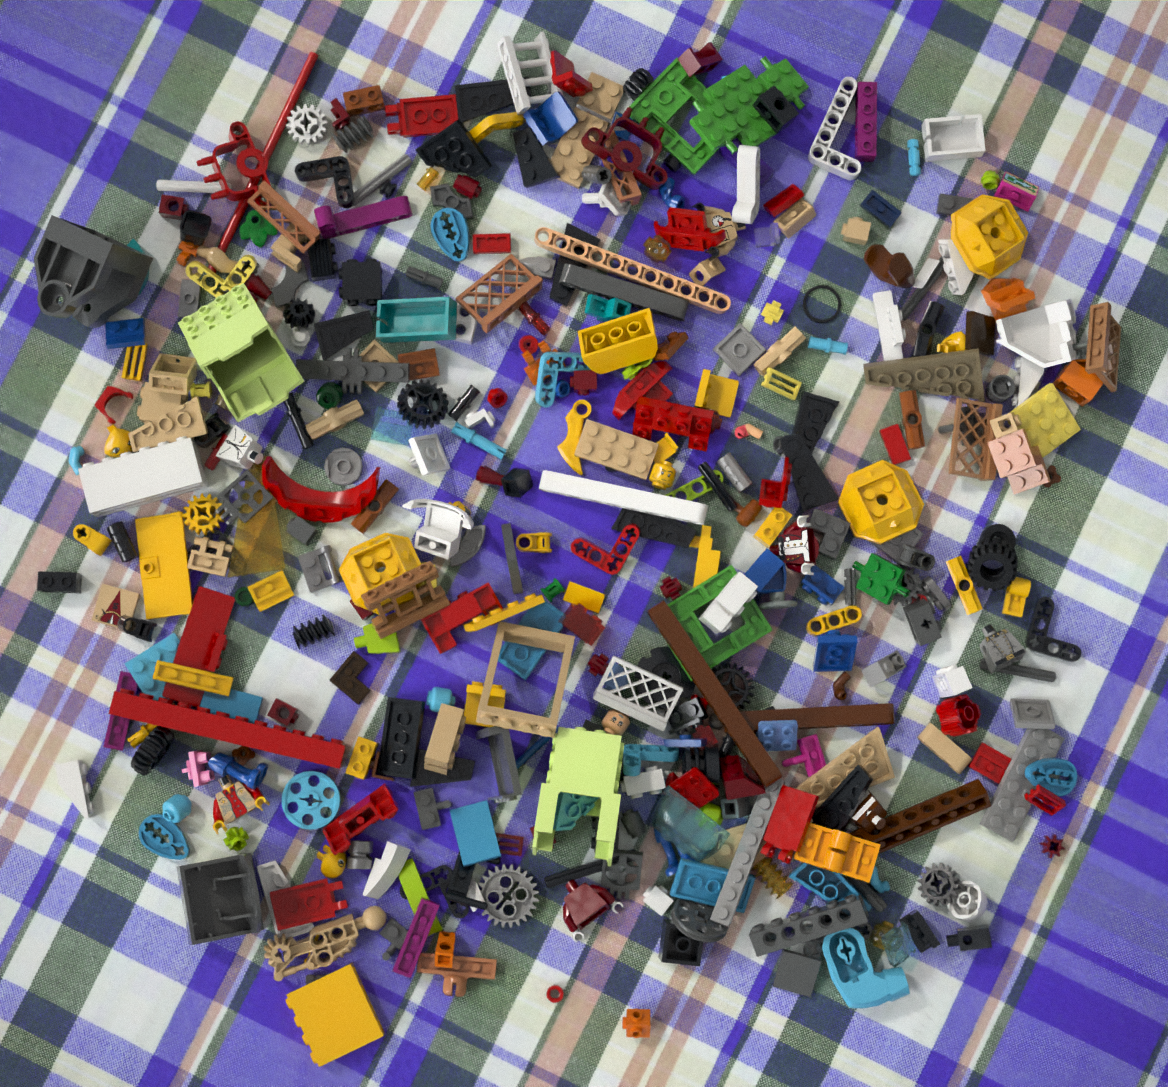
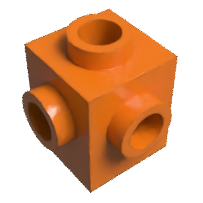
[622,1008,650,1038]

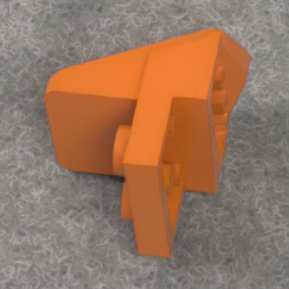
[981,278,1035,321]

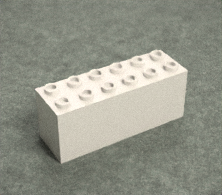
[78,436,209,518]

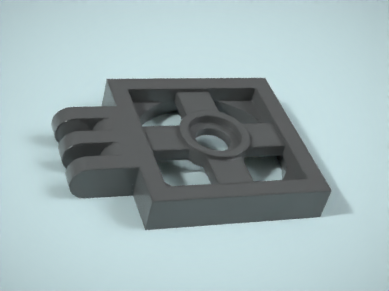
[215,470,274,526]
[601,849,643,900]

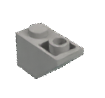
[861,650,907,687]

